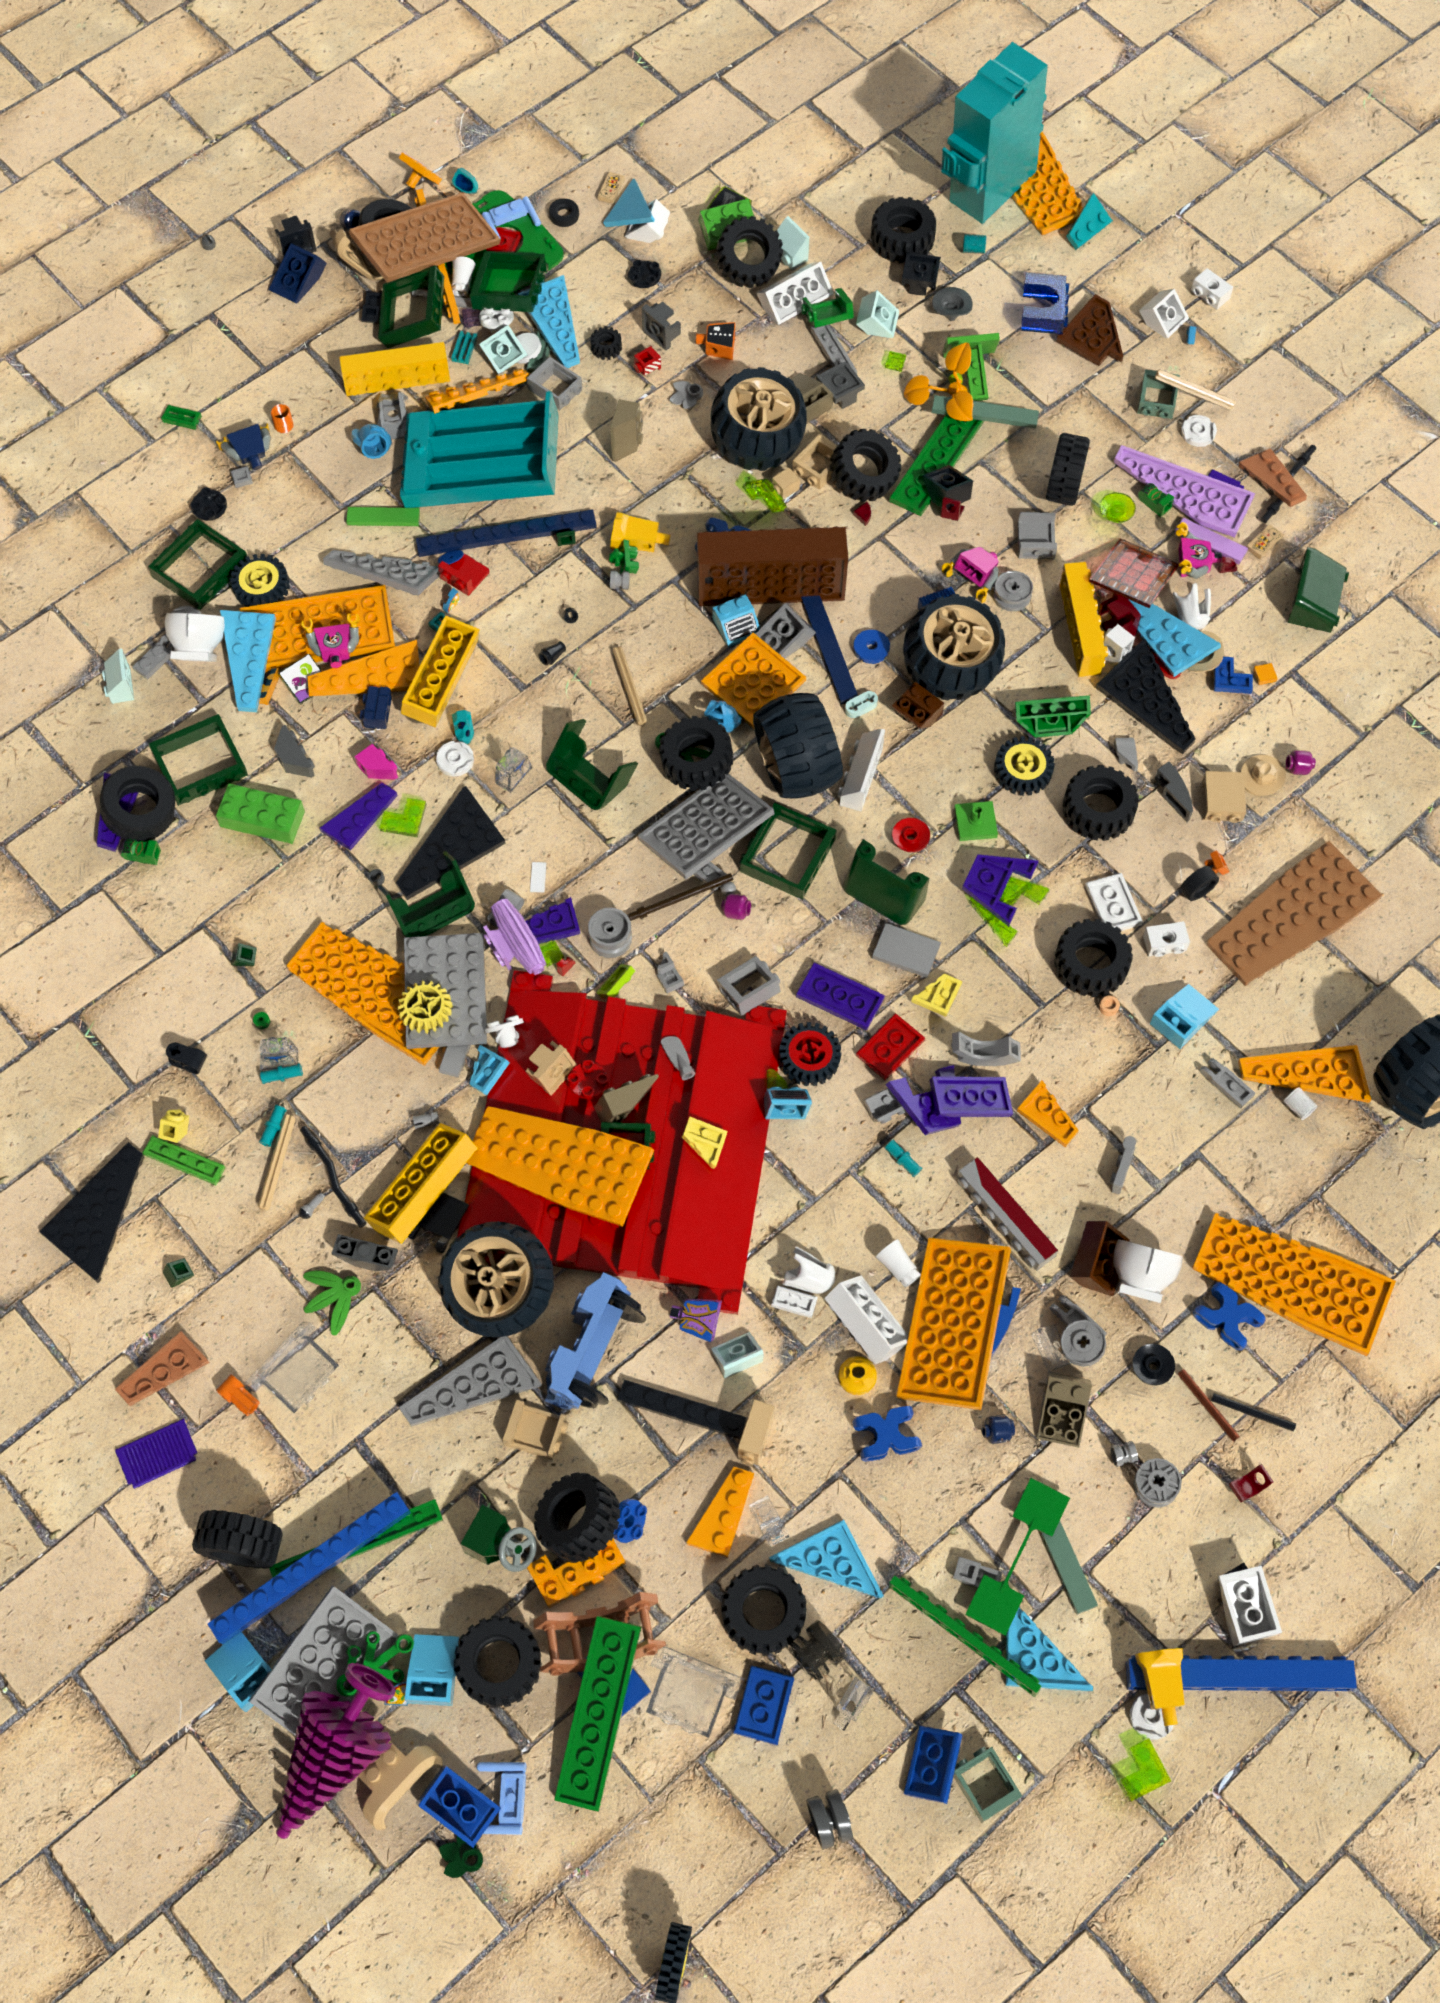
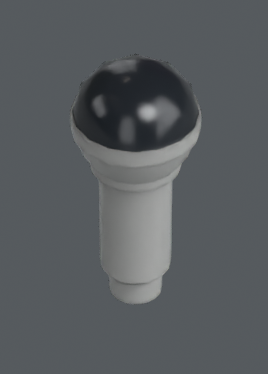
[299,1192,325,1219]

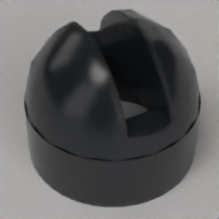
[563,607,578,624]

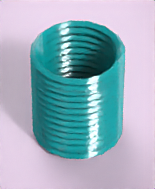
[963,234,987,254]

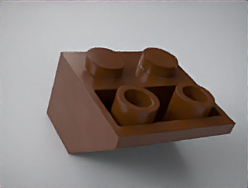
[891,682,944,729]

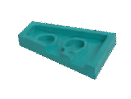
[1066,193,1113,250]

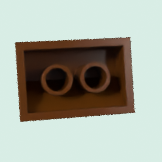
[1070,1221,1130,1296]

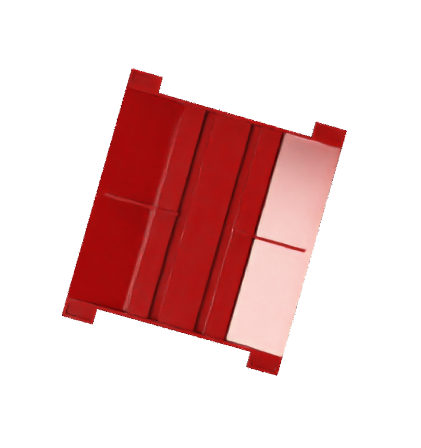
[457,970,787,1315]

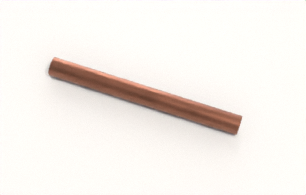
[1178,1369,1240,1442]

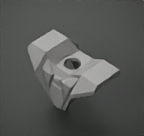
[376,391,408,440]

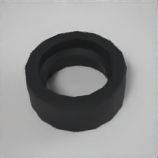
[1180,866,1219,901]

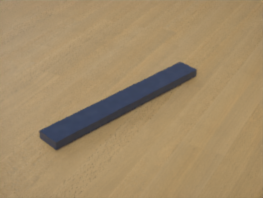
[801,596,858,704]

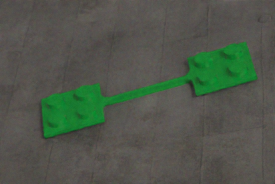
[965,1478,1070,1636]

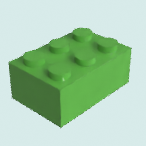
[698,198,754,251]

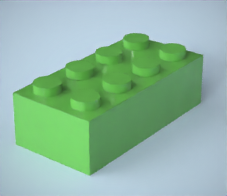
[216,784,305,844]

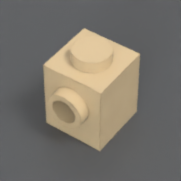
[771,467,800,500]

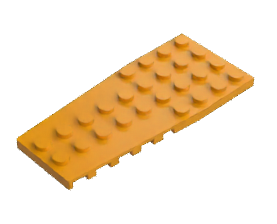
[1011,132,1083,235]
[287,922,439,1066]
[466,1106,654,1227]
[1192,1213,1396,1356]

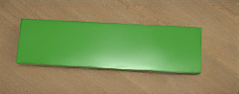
[346,507,420,526]
[142,1135,225,1186]

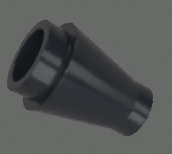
[538,641,566,666]

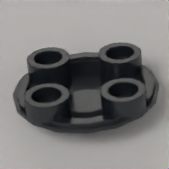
[628,260,661,288]
[190,487,227,521]

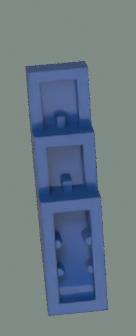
[991,1287,1021,1358]

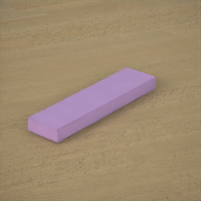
[1175,518,1248,565]

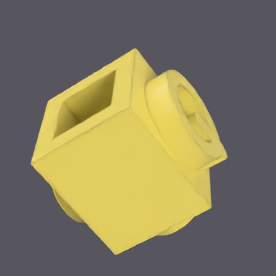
[158,1109,189,1143]

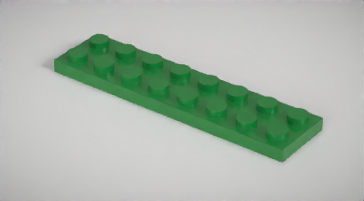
[890,415,984,516]
[554,1616,642,1812]

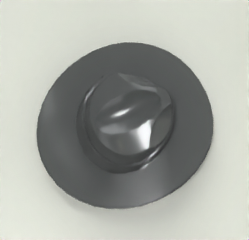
[932,287,973,321]

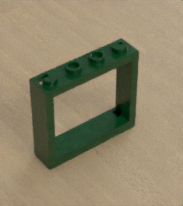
[470,251,549,312]
[378,265,445,348]
[148,519,247,610]
[149,714,248,806]
[739,803,837,900]

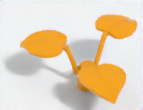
[904,343,973,421]

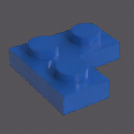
[1214,657,1253,694]

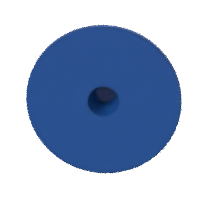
[438,550,464,564]

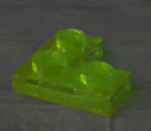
[742,478,787,513]
[379,798,427,838]
[1119,1738,1171,1802]

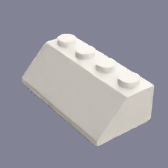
[757,262,834,325]
[838,729,885,812]
[824,1275,909,1365]

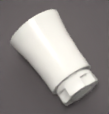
[451,257,476,297]
[876,1239,921,1287]

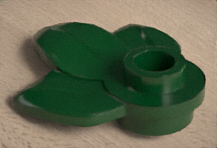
[439,1836,483,1878]

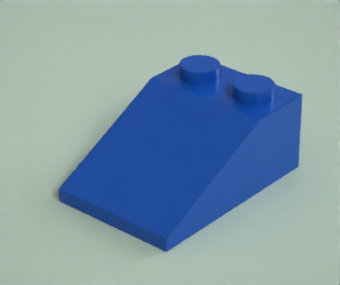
[416,1764,501,1847]

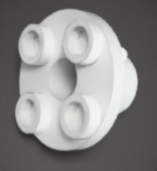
[479,308,514,334]
[484,1015,524,1048]

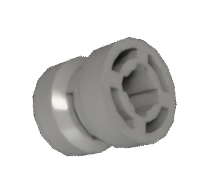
[610,571,630,590]
[1110,1441,1138,1467]

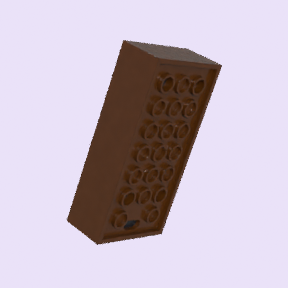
[697,526,848,606]

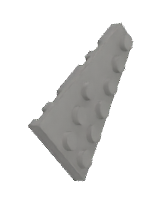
[323,550,439,596]

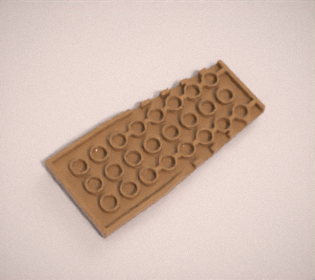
[1206,841,1382,986]

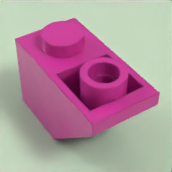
[354,744,398,780]

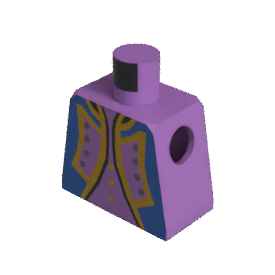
[670,1299,722,1342]

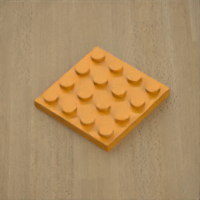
[701,633,806,729]

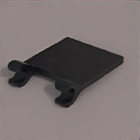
[408,1192,469,1254]

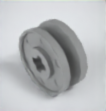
[993,571,1033,612]
[1061,1320,1106,1367]
[1133,1458,1182,1508]

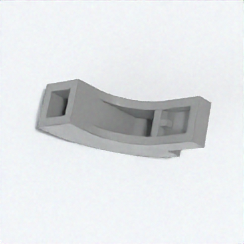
[951,1032,1021,1066]

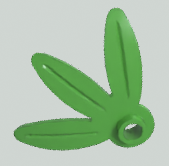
[303,1271,361,1336]

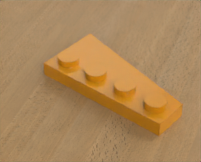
[686,1467,754,1558]

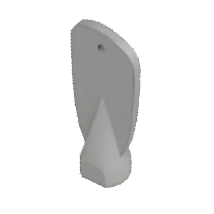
[661,1036,695,1080]

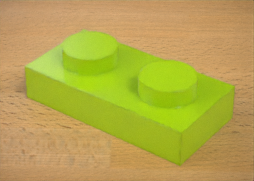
[596,964,635,999]

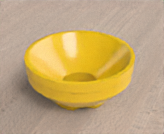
[838,1356,877,1395]

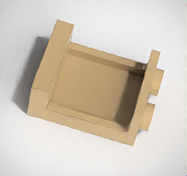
[1202,771,1246,823]
[503,1399,569,1460]

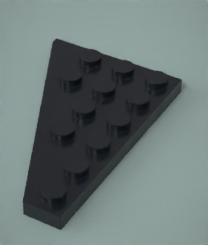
[1096,639,1196,754]
[396,786,506,900]
[39,1142,144,1283]

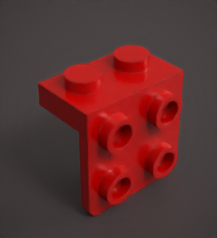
[438,553,490,596]

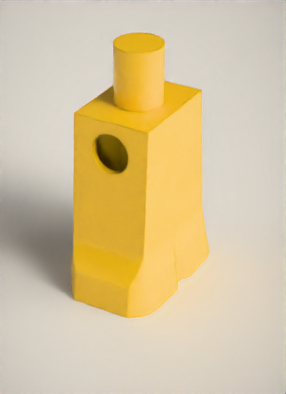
[610,512,671,552]
[1135,1648,1185,1726]

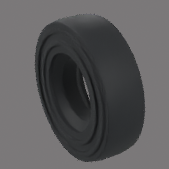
[549,198,579,227]

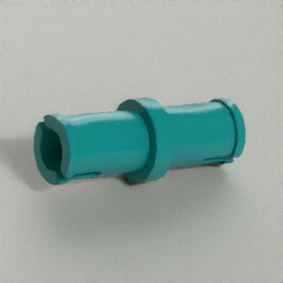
[260,1063,303,1084]
[259,1105,287,1147]
[884,1140,923,1177]

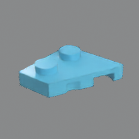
[469,1045,510,1096]

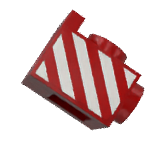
[633,346,661,376]

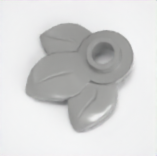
[669,381,703,409]

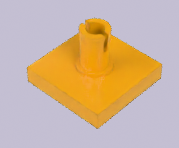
[399,152,442,189]

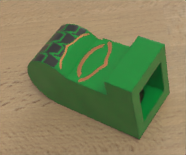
[1138,483,1174,517]
[121,839,161,865]

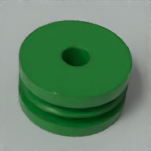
[253,1012,270,1030]

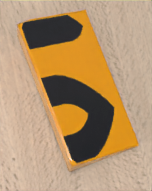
[259,668,280,705]

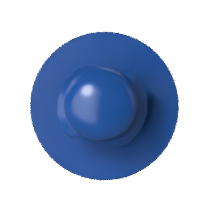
[613,1499,647,1543]

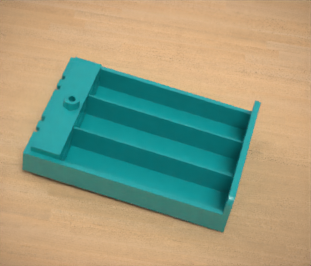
[400,391,559,508]

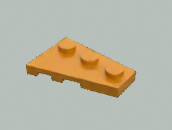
[1017,1080,1079,1148]

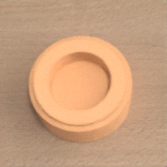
[1099,995,1120,1016]

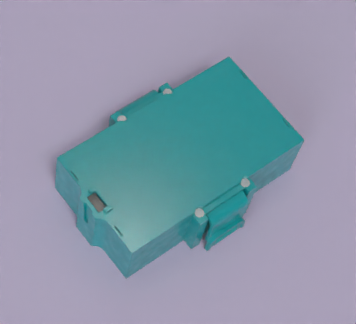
[941,41,1048,224]

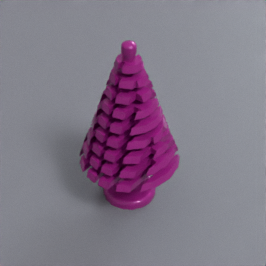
[276,1663,396,1839]

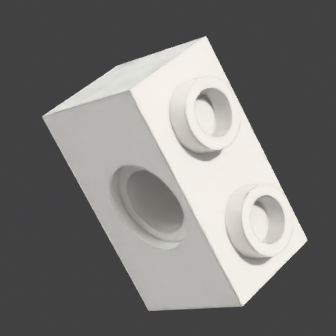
[1191,268,1233,310]
[1103,624,1135,667]
[1143,921,1190,957]

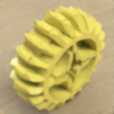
[398,981,453,1034]

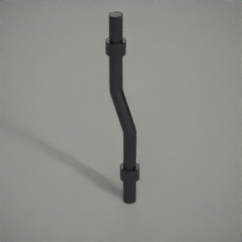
[1260,445,1317,523]
[300,1126,366,1228]

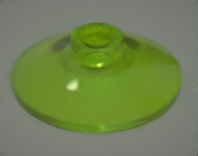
[1100,492,1136,523]

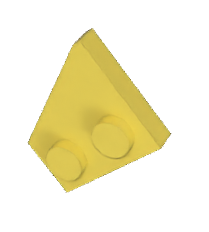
[911,974,963,1017]
[682,1117,728,1169]

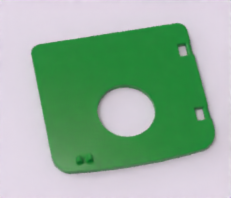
[444,190,564,295]

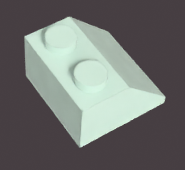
[777,216,809,270]
[856,290,899,338]
[479,325,527,374]
[102,649,134,704]

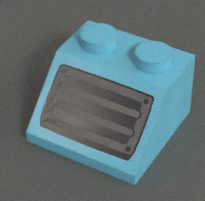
[713,594,760,648]
[764,1087,812,1119]

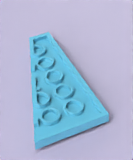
[518,275,580,368]
[1124,594,1221,677]
[220,610,276,712]

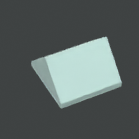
[711,1332,764,1379]

